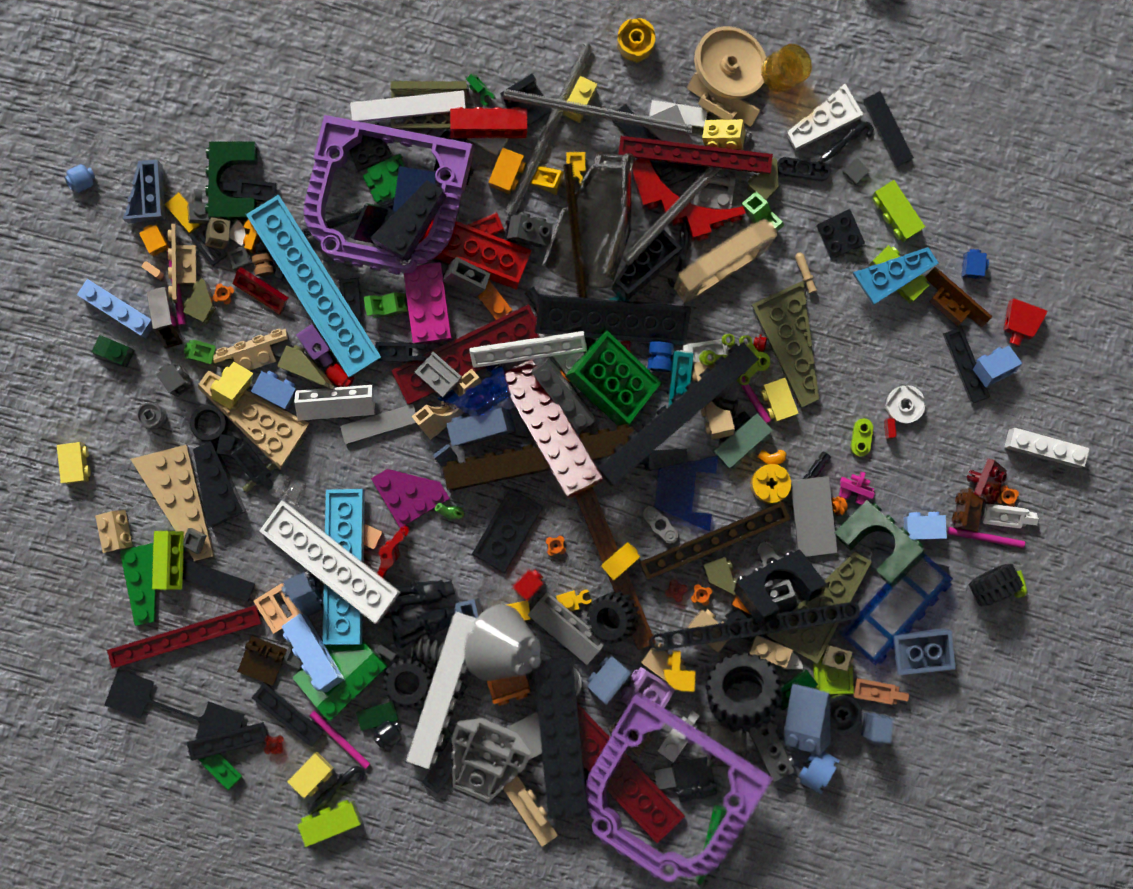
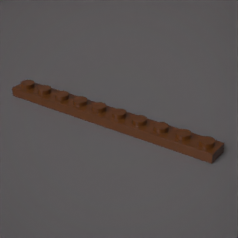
[575,487,656,650]

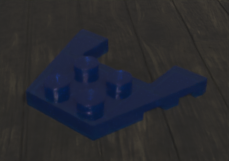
[437,364,511,417]
[654,456,718,531]

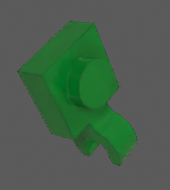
[466,74,496,106]

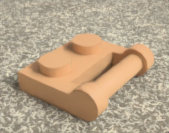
[254,583,304,634]

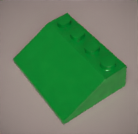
[565,331,662,426]
[293,638,388,721]

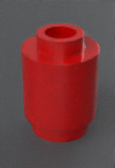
[325,363,355,387]

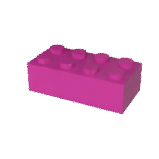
[403,262,452,344]

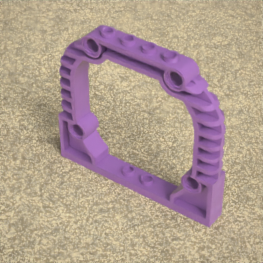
[304,115,474,275]
[586,692,773,881]

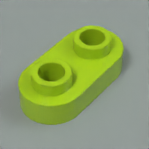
[850,418,873,457]

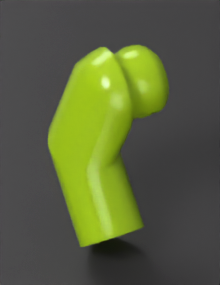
[1014,570,1028,598]

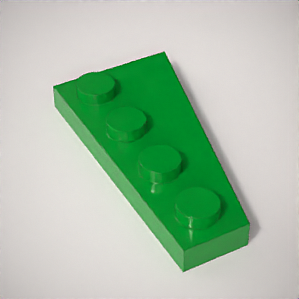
[119,543,157,626]

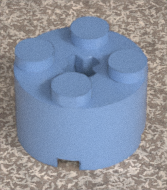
[798,751,840,794]

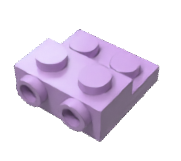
[621,667,676,708]

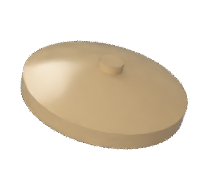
[694,26,768,100]

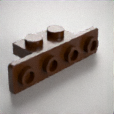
[925,267,992,327]

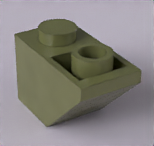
[747,157,778,201]
[183,278,216,325]
[702,557,737,595]

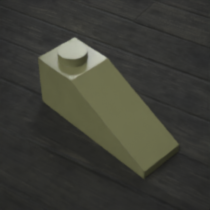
[277,345,334,390]

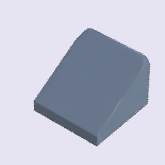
[433,444,457,467]

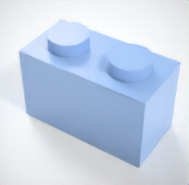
[903,512,947,540]

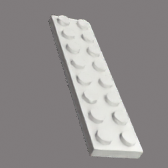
[259,500,400,624]

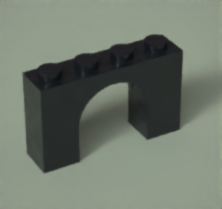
[734,549,827,627]

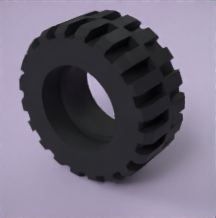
[706,653,782,732]

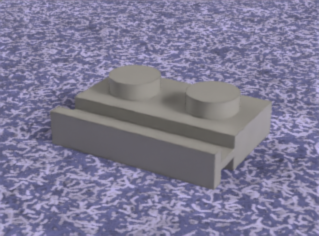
[415,352,462,398]

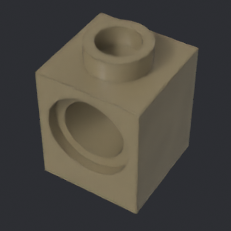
[205,217,230,250]
[822,645,854,671]

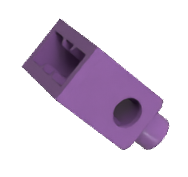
[296,324,333,367]

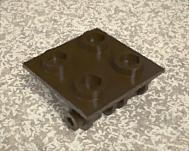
[237,635,287,685]

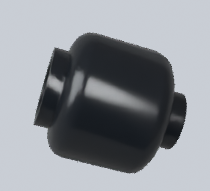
[373,720,402,749]

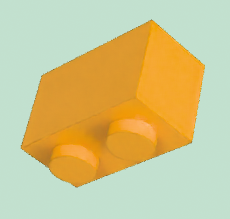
[488,147,526,194]

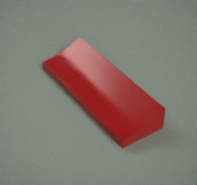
[420,219,532,290]

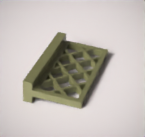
[391,81,468,129]

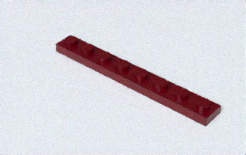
[618,136,773,174]
[107,605,262,669]

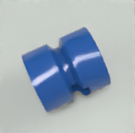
[647,342,674,372]

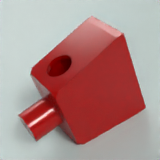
[1004,298,1048,347]

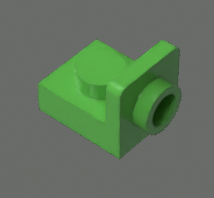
[184,340,216,364]

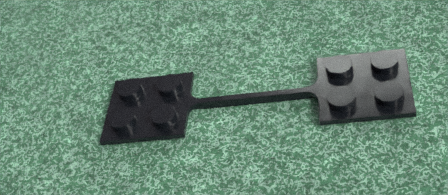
[104,669,245,739]

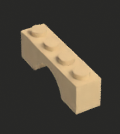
[691,359,735,440]
[412,369,490,440]

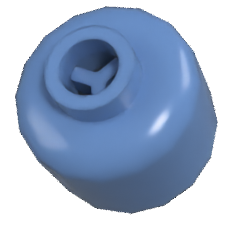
[64,164,95,192]

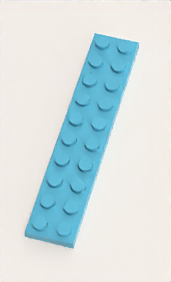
[246,194,382,377]

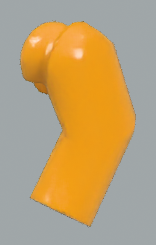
[757,450,787,465]

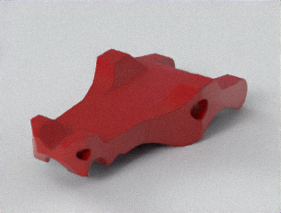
[377,526,410,579]

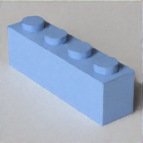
[77,279,153,338]
[281,613,345,693]

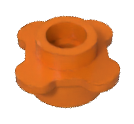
[213,283,234,305]
[997,486,1019,507]
[831,496,848,516]
[546,536,566,556]
[691,584,712,606]

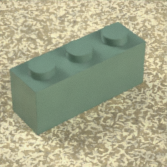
[713,413,773,469]

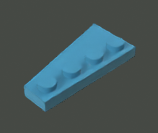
[852,247,938,305]

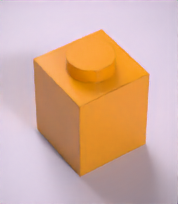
[139,224,170,257]

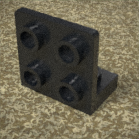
[500,74,552,126]
[351,203,395,249]

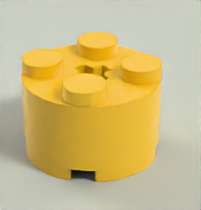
[617,18,655,62]
[750,464,791,504]

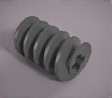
[410,636,445,665]

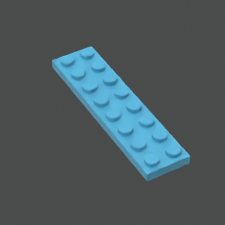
[323,489,365,644]

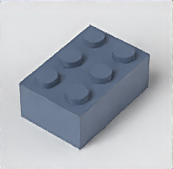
[446,405,516,447]

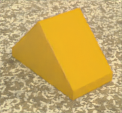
[530,166,564,195]

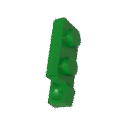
[198,754,243,791]

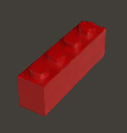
[450,107,527,138]
[512,569,544,601]

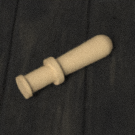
[795,253,818,294]

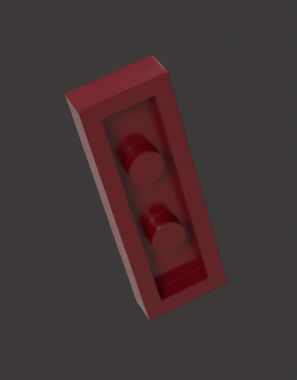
[232,267,289,314]

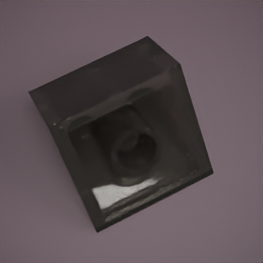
[706,721,747,767]

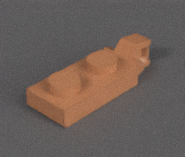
[853,678,909,705]

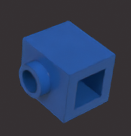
[962,249,989,279]

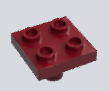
[967,458,1007,504]

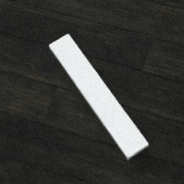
[350,91,466,122]
[470,331,587,368]

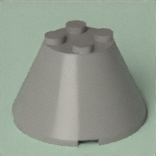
[464,604,541,681]

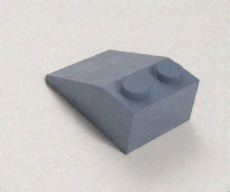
[894,628,955,675]
[587,656,631,704]
[784,684,831,755]

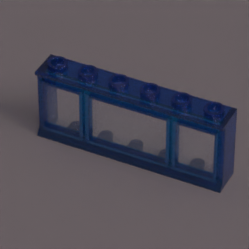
[838,554,953,666]

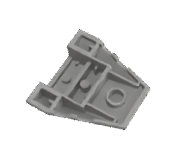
[451,718,531,803]

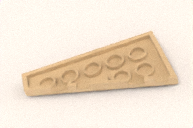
[198,370,309,470]
[130,445,215,561]

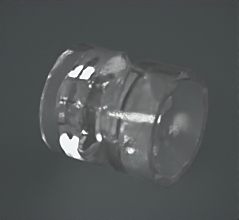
[271,473,306,506]

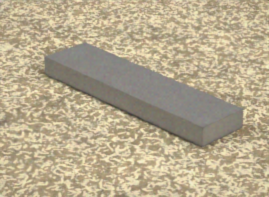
[340,404,416,445]

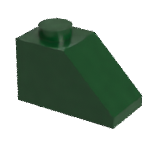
[92,335,135,367]
[780,669,818,711]

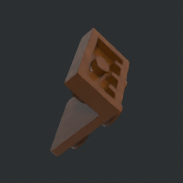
[952,488,983,532]

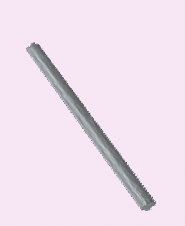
[505,44,593,216]
[503,89,692,135]
[623,129,753,266]

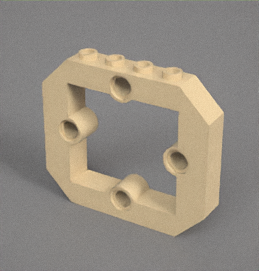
[674,219,777,304]

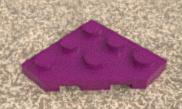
[371,469,450,528]

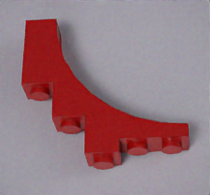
[629,159,746,242]

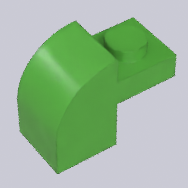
[742,192,784,231]
[364,292,409,318]

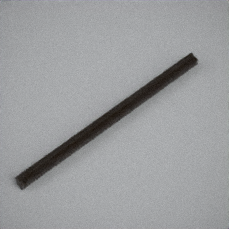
[563,163,593,353]

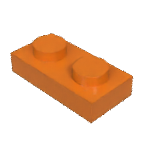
[477,280,512,320]

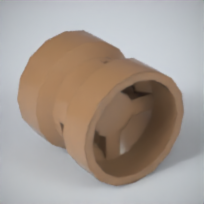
[251,253,274,277]

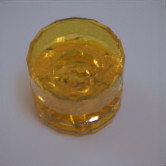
[761,44,812,92]

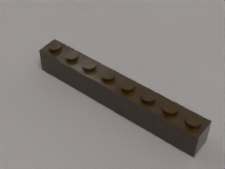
[639,502,791,580]

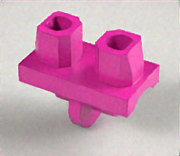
[839,471,875,505]

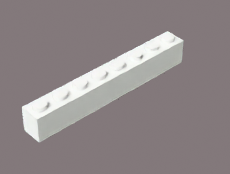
[407,612,476,769]

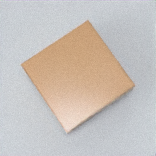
[141,261,165,281]
[364,524,383,549]

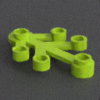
[699,334,770,385]

